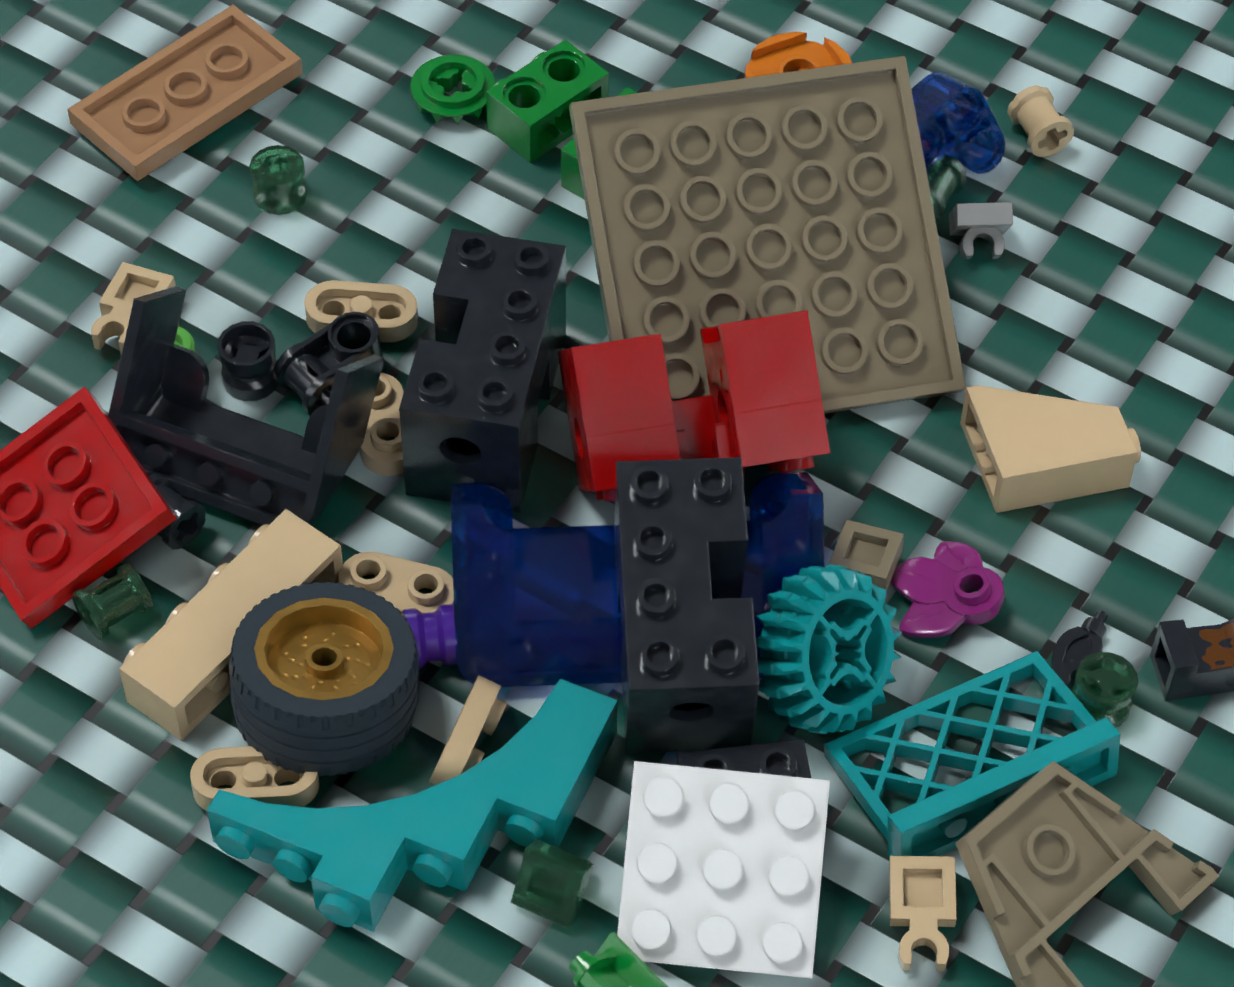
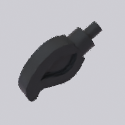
[1050,610,1108,688]

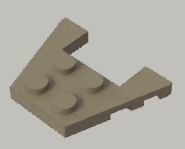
[955,761,1219,987]

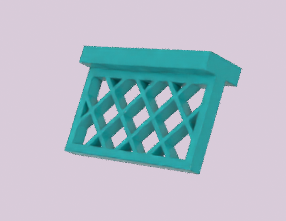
[824,651,1121,858]

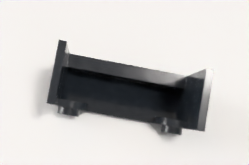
[108,286,384,525]

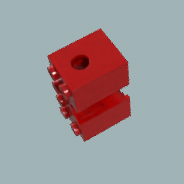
[557,310,830,501]

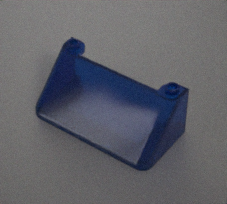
[450,472,825,687]

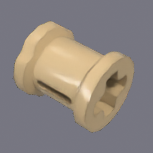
[1007,85,1074,157]

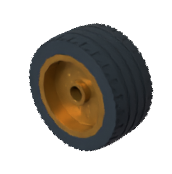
[229,582,419,776]

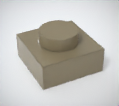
[828,520,904,591]

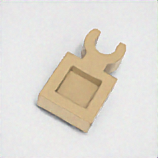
[91,262,176,355]
[889,856,957,971]

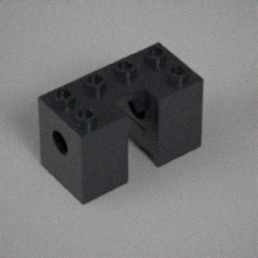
[399,229,566,513]
[614,457,759,753]

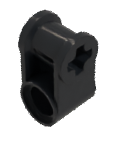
[273,312,384,416]

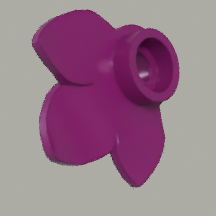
[890,541,1005,638]

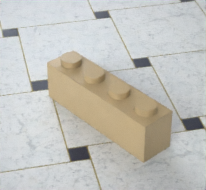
[119,509,343,741]

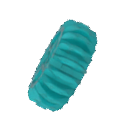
[756,564,902,734]

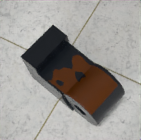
[1150,619,1234,701]

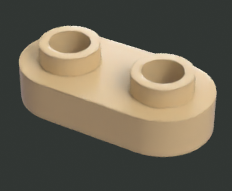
[304,280,418,342]
[359,373,404,476]
[339,552,457,615]
[429,675,507,785]
[190,746,319,811]

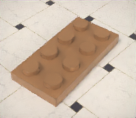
[67,5,303,181]

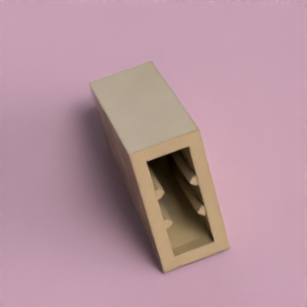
[960,385,1141,513]

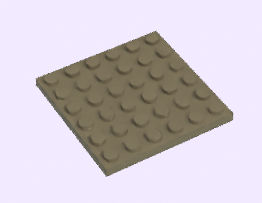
[569,56,966,414]

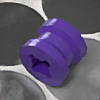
[403,604,459,669]

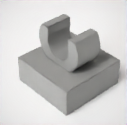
[949,202,1013,260]

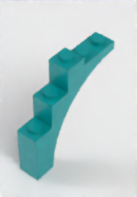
[207,679,618,932]

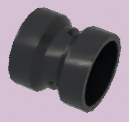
[217,321,278,401]

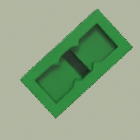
[486,39,609,163]

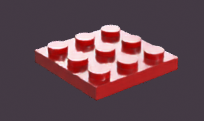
[0,386,177,629]

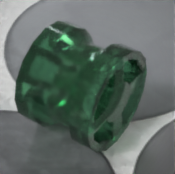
[249,145,307,215]
[1072,652,1139,728]

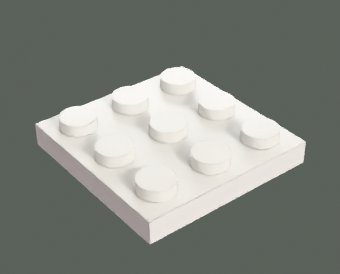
[617,761,830,978]

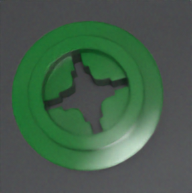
[410,55,495,124]

